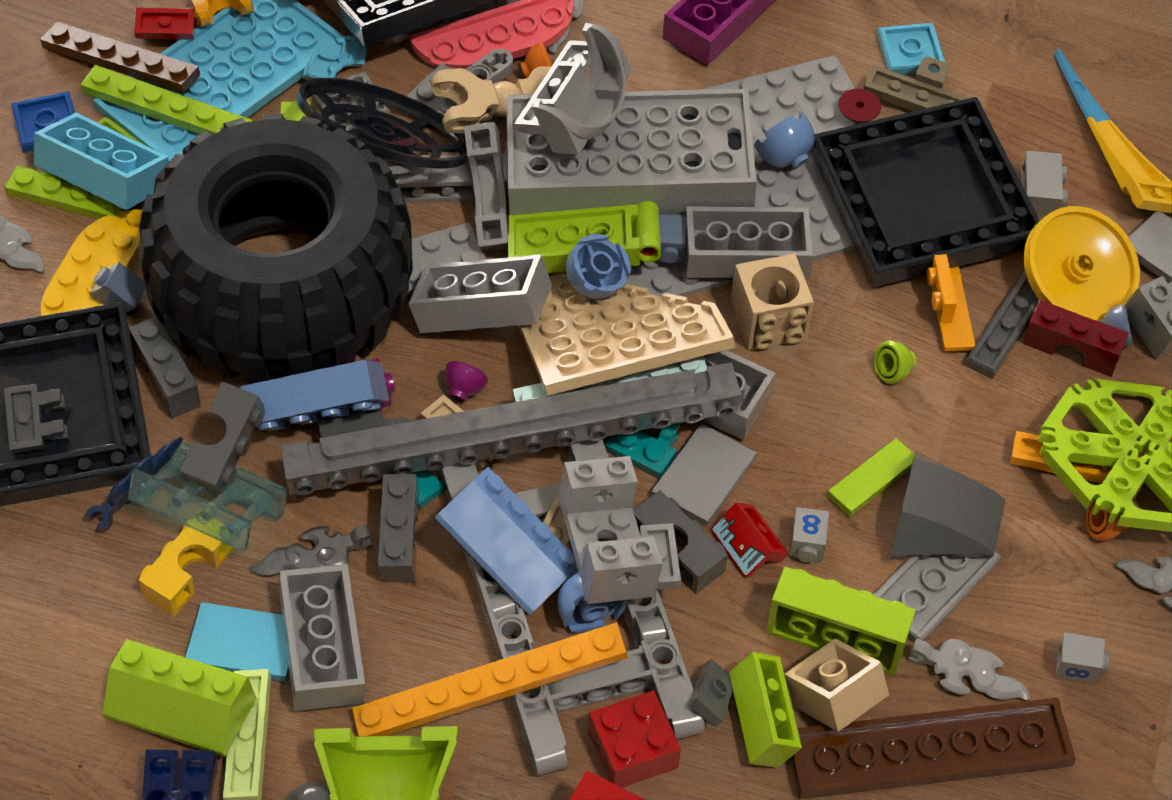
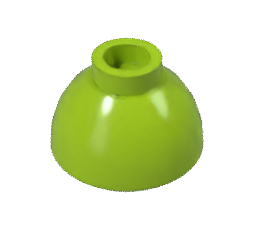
[874,341,916,384]

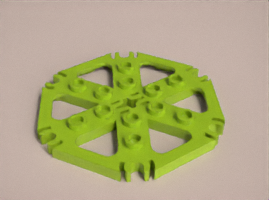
[1038,378,1172,532]

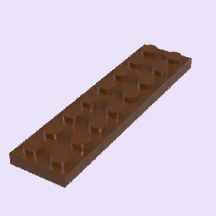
[791,698,1076,799]

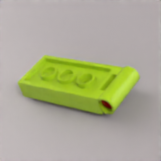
[508,201,661,273]

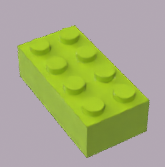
[766,567,916,676]

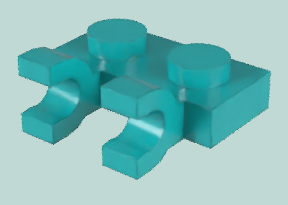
[605,423,680,480]

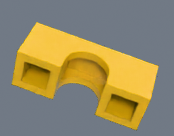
[138,509,237,617]

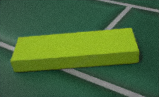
[827,438,914,517]

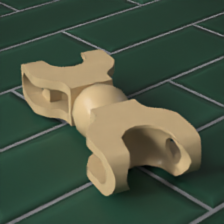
[430,66,551,133]

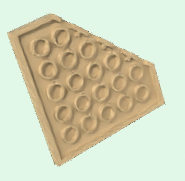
[518,272,735,396]

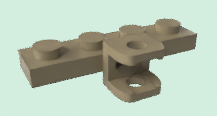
[863,57,983,111]

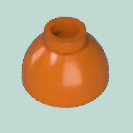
[520,42,553,78]
[1086,503,1129,541]

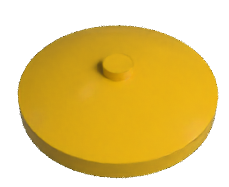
[1024,206,1140,321]

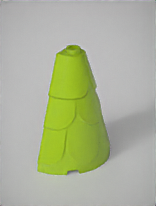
[314,726,458,800]

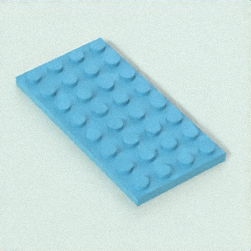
[93,0,343,162]

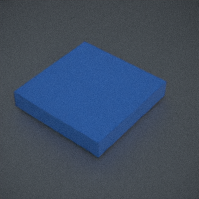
[11,91,75,153]

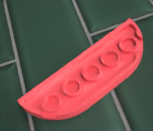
[408,0,574,69]

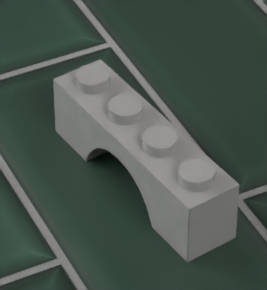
[464,122,509,252]

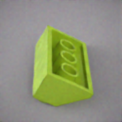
[102,639,257,757]

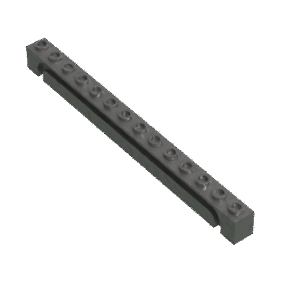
[280,362,741,495]

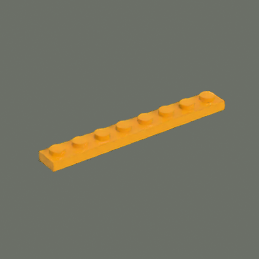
[352,622,628,737]

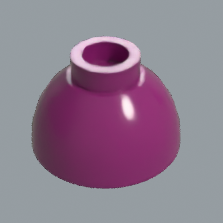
[445,361,488,402]

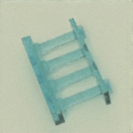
[128,438,288,551]

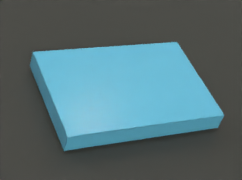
[186,602,289,682]

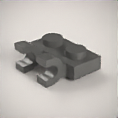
[4,384,69,454]

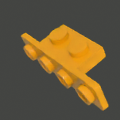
[927,254,975,351]

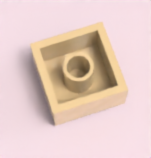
[784,638,889,732]

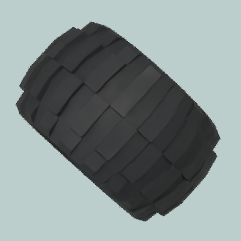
[138,114,413,384]

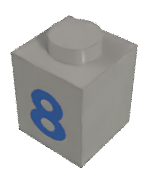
[789,507,829,562]
[1055,632,1110,685]

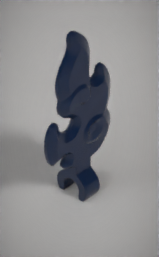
[85,437,184,532]

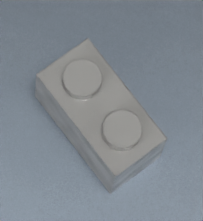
[1021,150,1068,217]

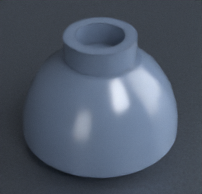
[1099,304,1133,347]

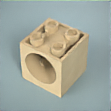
[730,253,814,351]

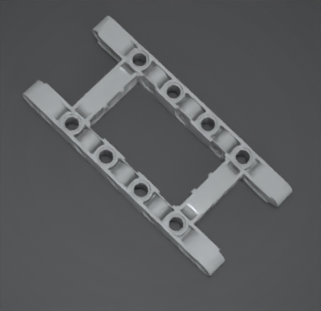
[439,440,705,776]

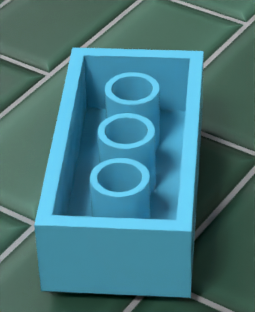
[34,113,168,210]

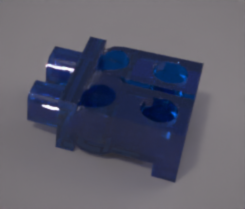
[142,749,218,800]

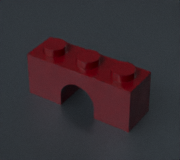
[1023,300,1129,377]

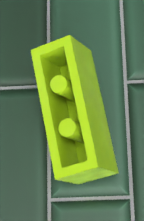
[729,652,802,768]

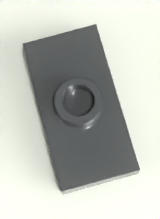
[689,659,733,727]

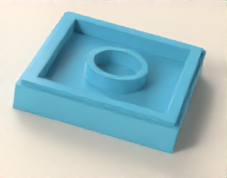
[877,23,945,75]

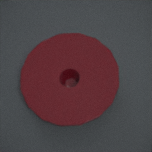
[838,88,882,122]

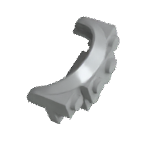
[514,23,632,155]

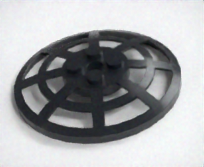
[297,78,468,169]

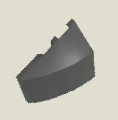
[890,450,1005,559]

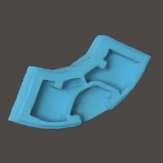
[302,36,367,80]

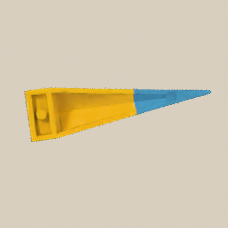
[1054,48,1172,213]

